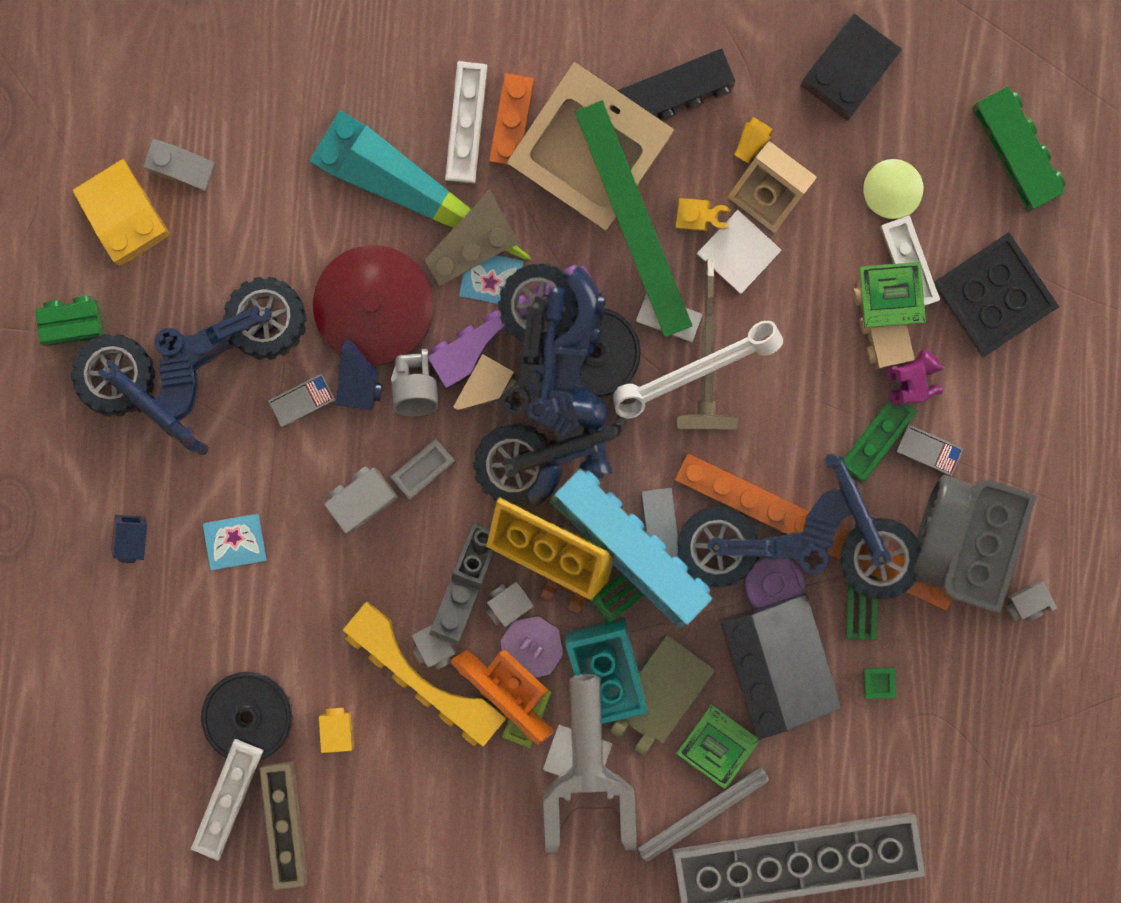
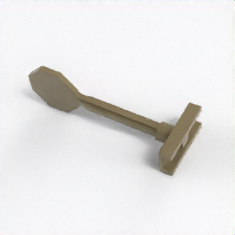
[676,259,738,430]

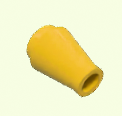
[734,117,773,164]

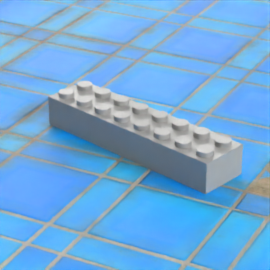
[672,812,926,903]

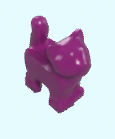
[886,350,945,405]

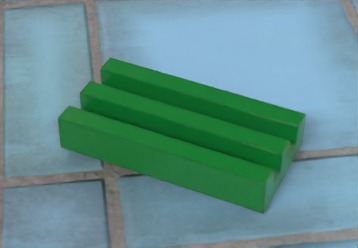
[589,574,645,624]
[845,579,879,640]

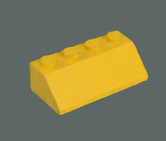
[486,498,614,601]

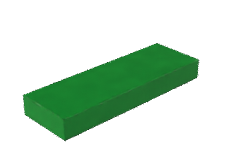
[843,398,918,483]

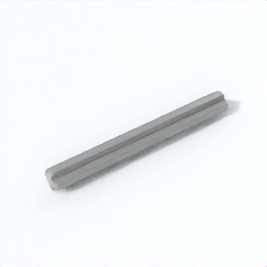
[638,767,769,862]

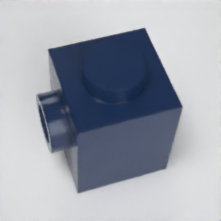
[111,515,147,563]

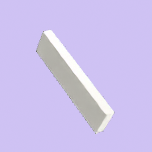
[445,61,488,184]
[190,739,264,861]

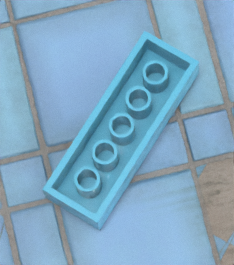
[549,469,713,629]

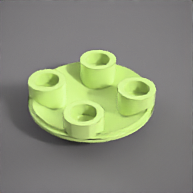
[863,159,923,219]

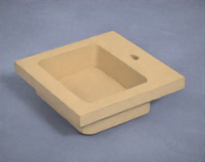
[507,62,675,231]

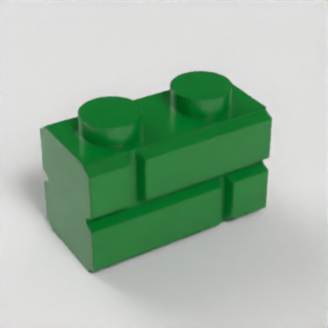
[35,296,105,347]

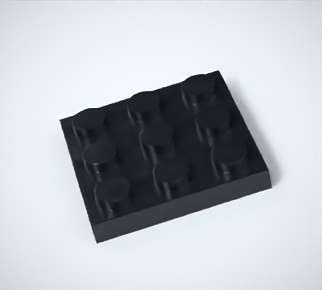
[934,232,1059,358]

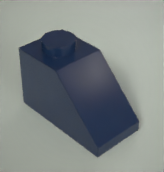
[336,340,382,410]

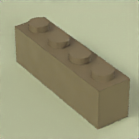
[260,761,308,890]

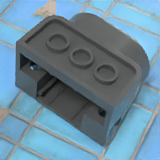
[914,475,1037,613]

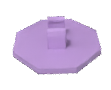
[500,616,564,678]

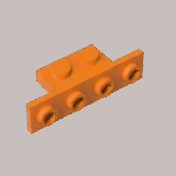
[450,649,554,745]

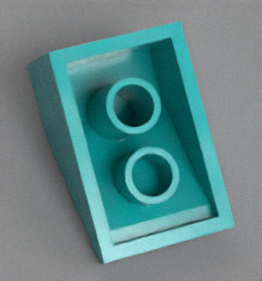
[565,618,648,724]

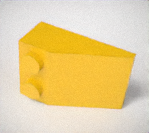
[73,159,171,267]

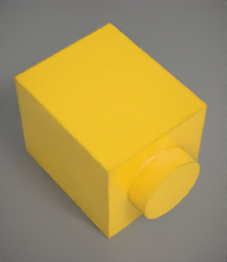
[319,707,354,753]

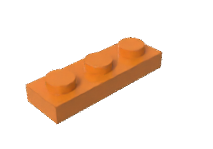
[489,73,534,167]

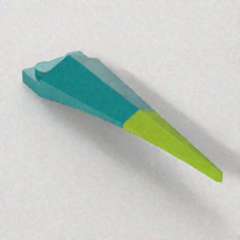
[309,110,531,261]

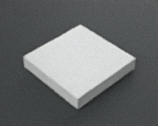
[696,210,782,295]

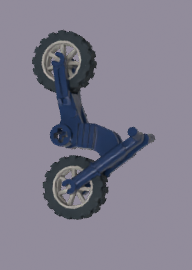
[71,277,307,455]
[677,454,921,600]

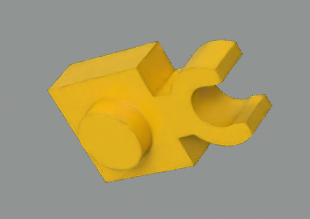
[676,198,731,232]

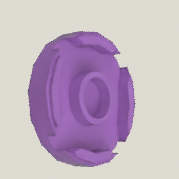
[744,557,805,608]

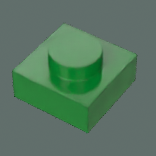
[863,667,896,699]

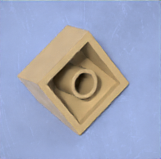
[727,141,817,233]

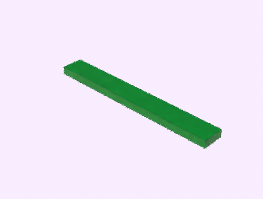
[574,100,693,337]

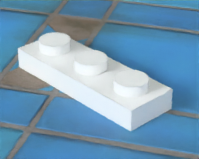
[880,215,940,306]

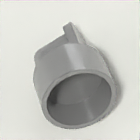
[391,349,438,417]

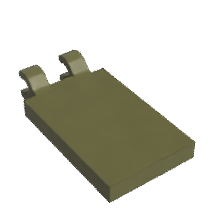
[609,635,716,756]

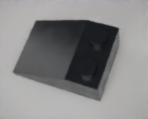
[800,13,902,121]

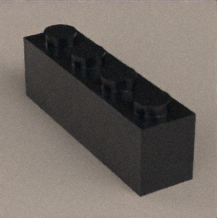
[613,48,736,121]

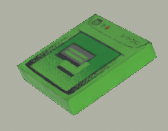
[859,262,926,328]
[676,704,760,789]

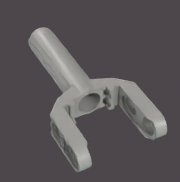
[543,674,637,854]

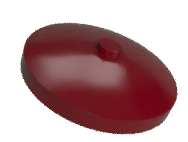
[313,245,434,366]

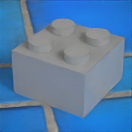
[324,466,399,534]

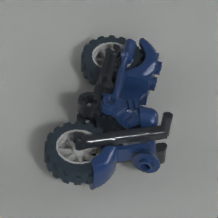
[473,263,627,507]

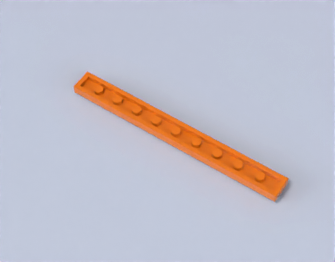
[674,453,952,611]

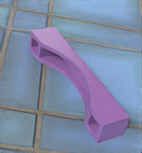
[428,264,600,390]

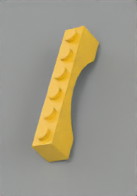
[343,602,506,746]

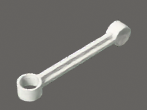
[612,321,783,418]

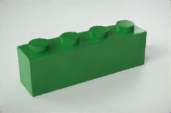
[972,86,1065,213]

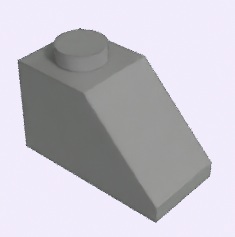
[143,139,215,191]

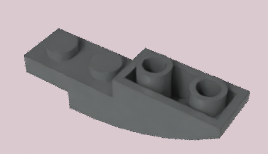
[429,522,495,646]

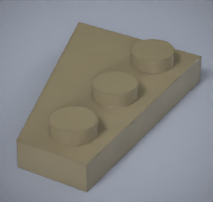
[425,189,519,286]

